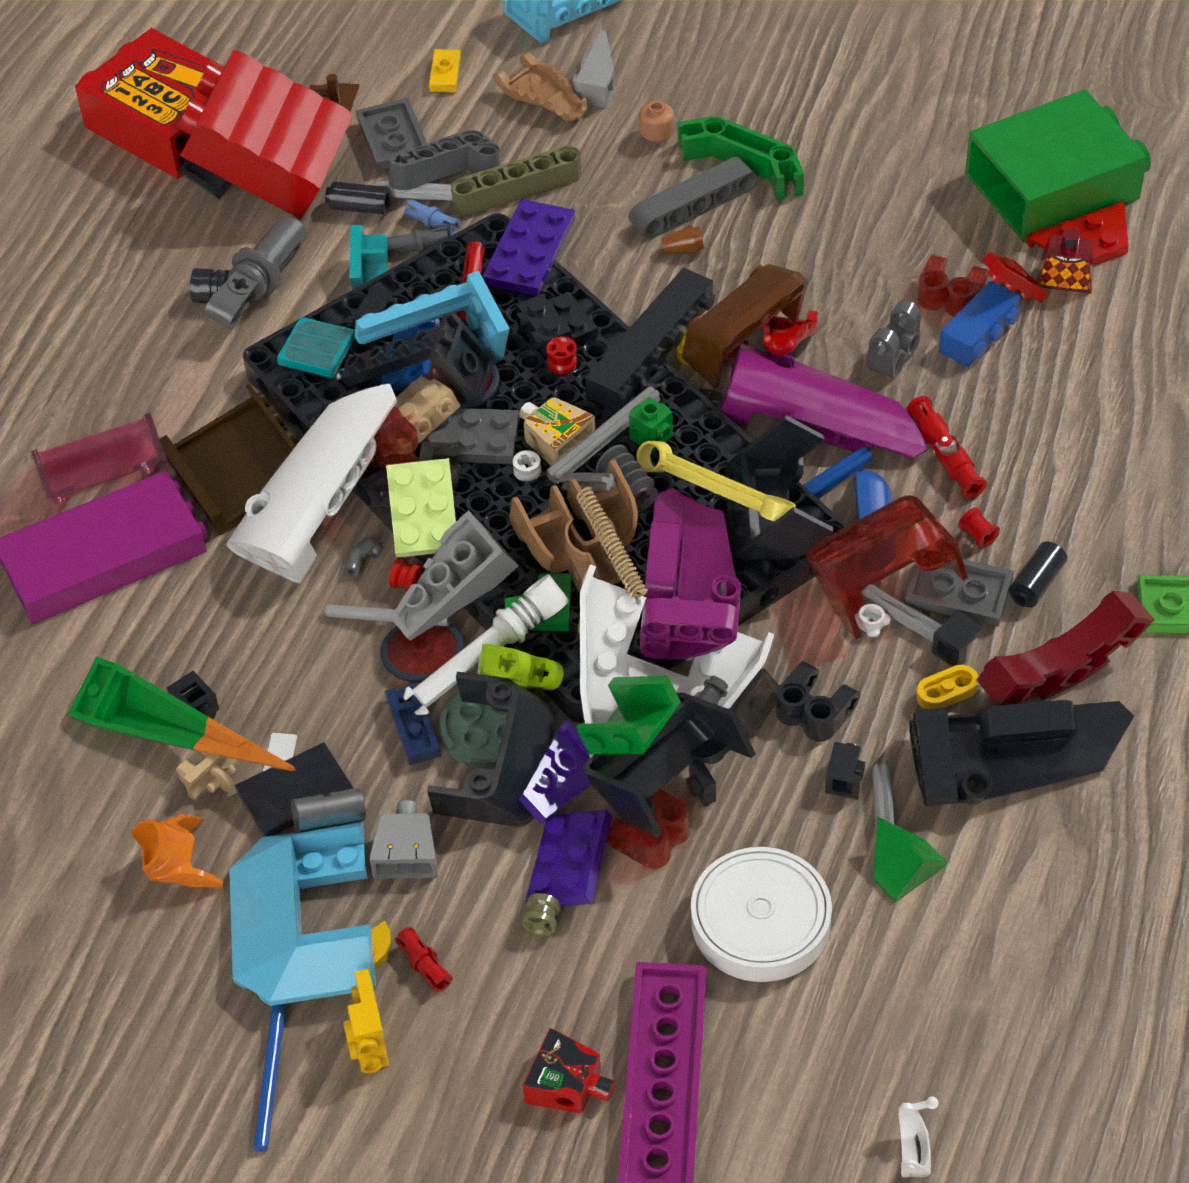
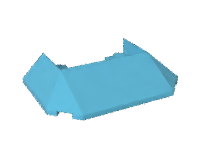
[229,822,376,1006]

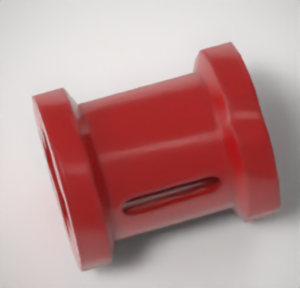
[958,507,1000,549]

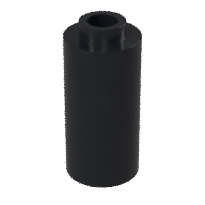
[325,181,390,215]
[1009,541,1067,607]

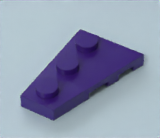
[518,719,591,824]

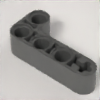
[389,130,500,190]

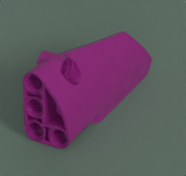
[720,344,929,459]
[640,487,741,660]

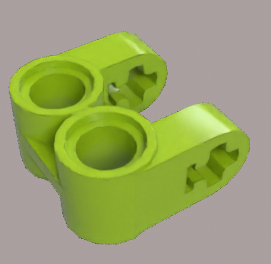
[477,644,564,690]

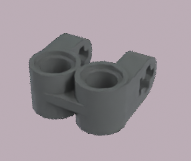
[866,300,921,378]

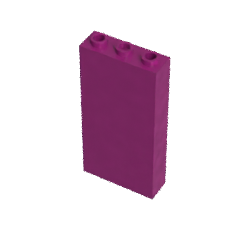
[0,471,208,624]

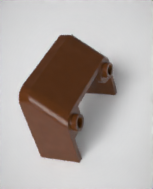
[682,264,808,389]

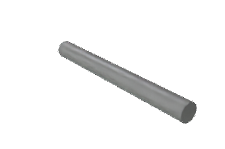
[325,604,451,626]

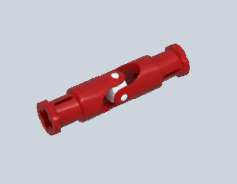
[906,396,987,499]

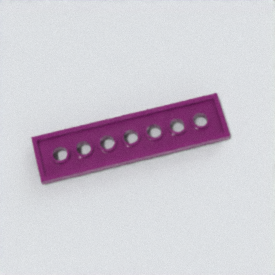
[618,962,707,1183]

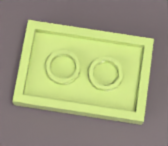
[386,458,456,558]

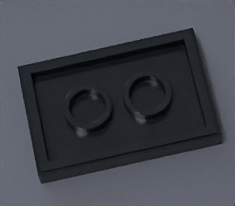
[235,742,354,837]

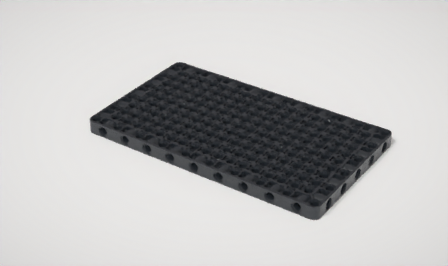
[243,213,848,723]

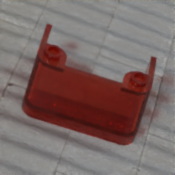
[806,495,968,639]

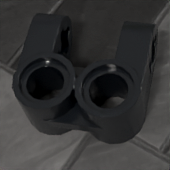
[776,661,861,742]

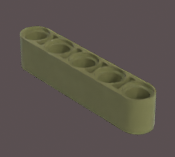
[451,146,581,216]

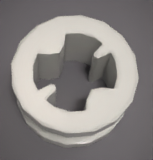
[513,450,541,481]

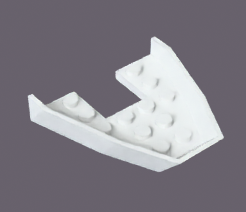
[580,564,774,758]

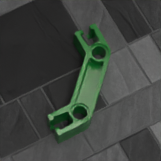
[677,116,804,200]

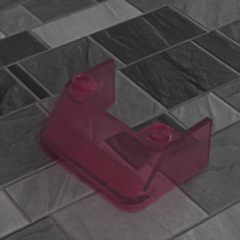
[29,413,166,505]

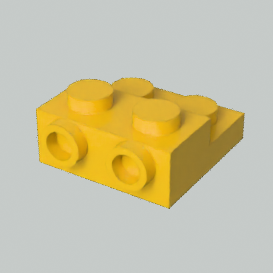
[343,968,390,1073]

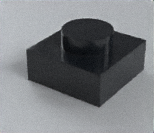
[686,760,716,806]

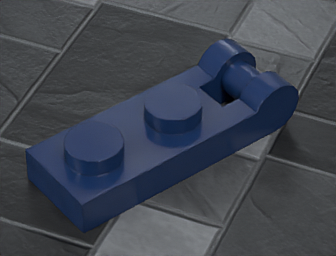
[384,682,441,765]

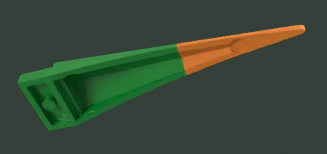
[67,656,295,771]

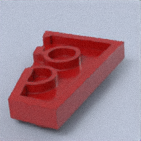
[982,252,1049,303]

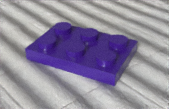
[525,809,612,906]

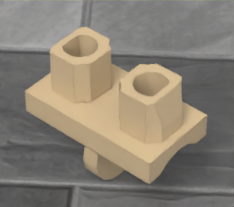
[176,751,238,802]

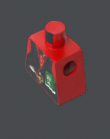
[523,1028,615,1113]

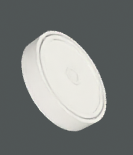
[691,847,832,982]

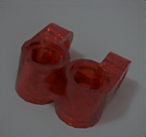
[917,254,988,317]
[373,406,420,471]
[607,789,691,869]

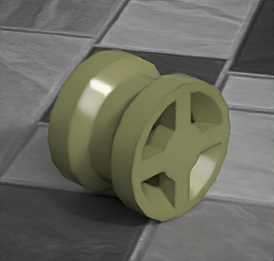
[522,893,561,936]

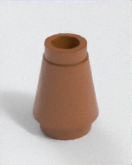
[661,225,705,254]

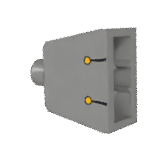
[370,800,438,879]

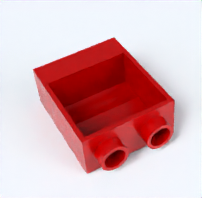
[176,50,353,220]

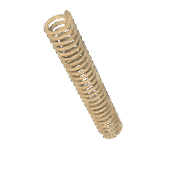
[576,487,648,598]

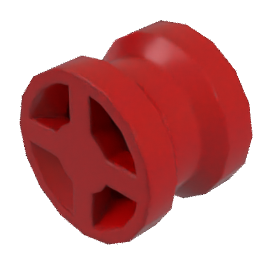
[546,336,577,375]
[388,557,425,592]

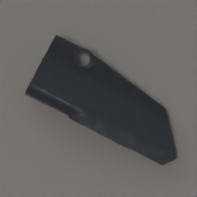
[909,700,1135,806]

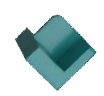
[349,225,388,289]

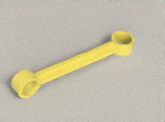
[637,441,796,522]

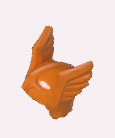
[131,813,224,888]

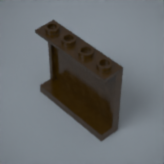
[156,384,298,535]

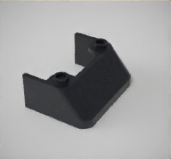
[725,415,833,561]
[427,671,556,827]
[583,692,756,837]

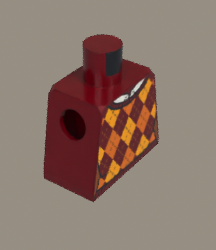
[1037,228,1094,294]

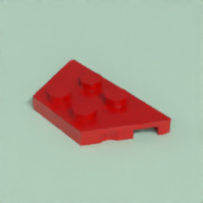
[1025,202,1129,265]

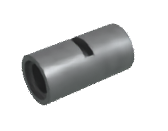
[291,788,366,833]

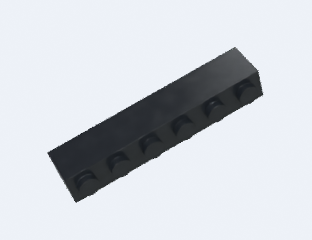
[585,267,715,413]

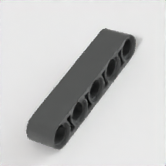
[628,157,757,239]

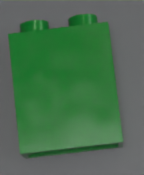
[965,89,1151,243]

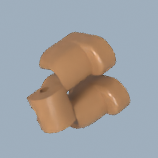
[509,459,638,593]

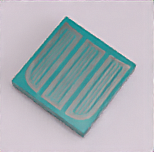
[277,317,355,378]

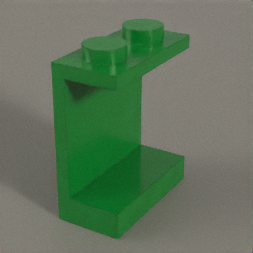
[576,676,681,754]

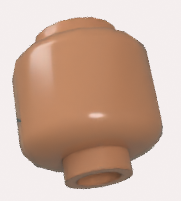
[639,101,674,143]

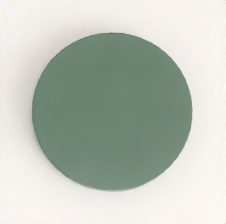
[439,691,508,769]

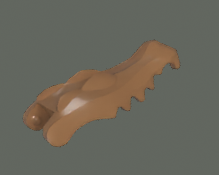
[493,52,587,121]

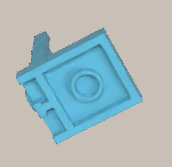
[503,0,622,44]
[355,271,509,362]

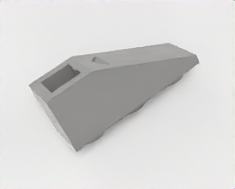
[572,30,615,108]

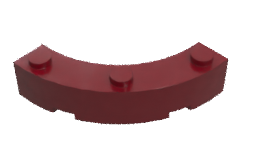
[976,591,1155,706]

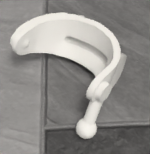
[898,1096,939,1178]

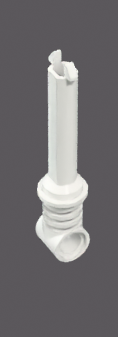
[403,574,569,715]

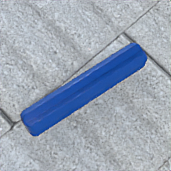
[804,446,872,497]

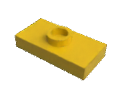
[429,49,461,92]

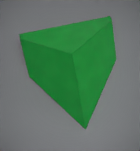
[873,816,948,902]

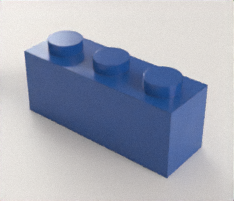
[939,281,1021,367]

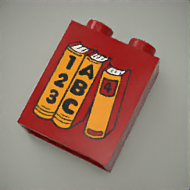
[75,28,224,180]

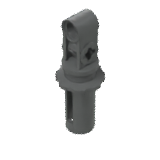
[204,216,306,329]

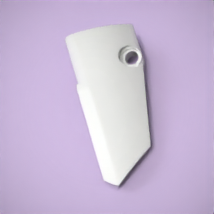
[226,383,397,584]

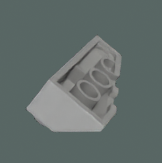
[391,510,518,641]

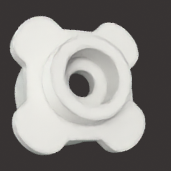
[852,604,891,637]

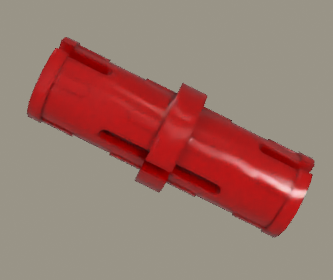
[395,927,453,992]

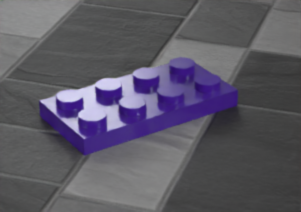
[482,199,576,296]

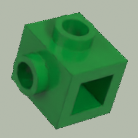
[629,397,673,454]

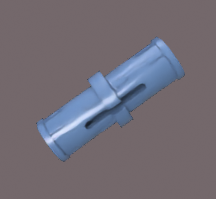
[404,199,461,236]

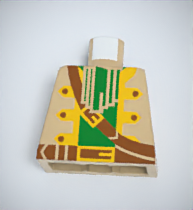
[519,398,595,466]

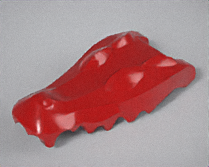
[761,310,818,357]

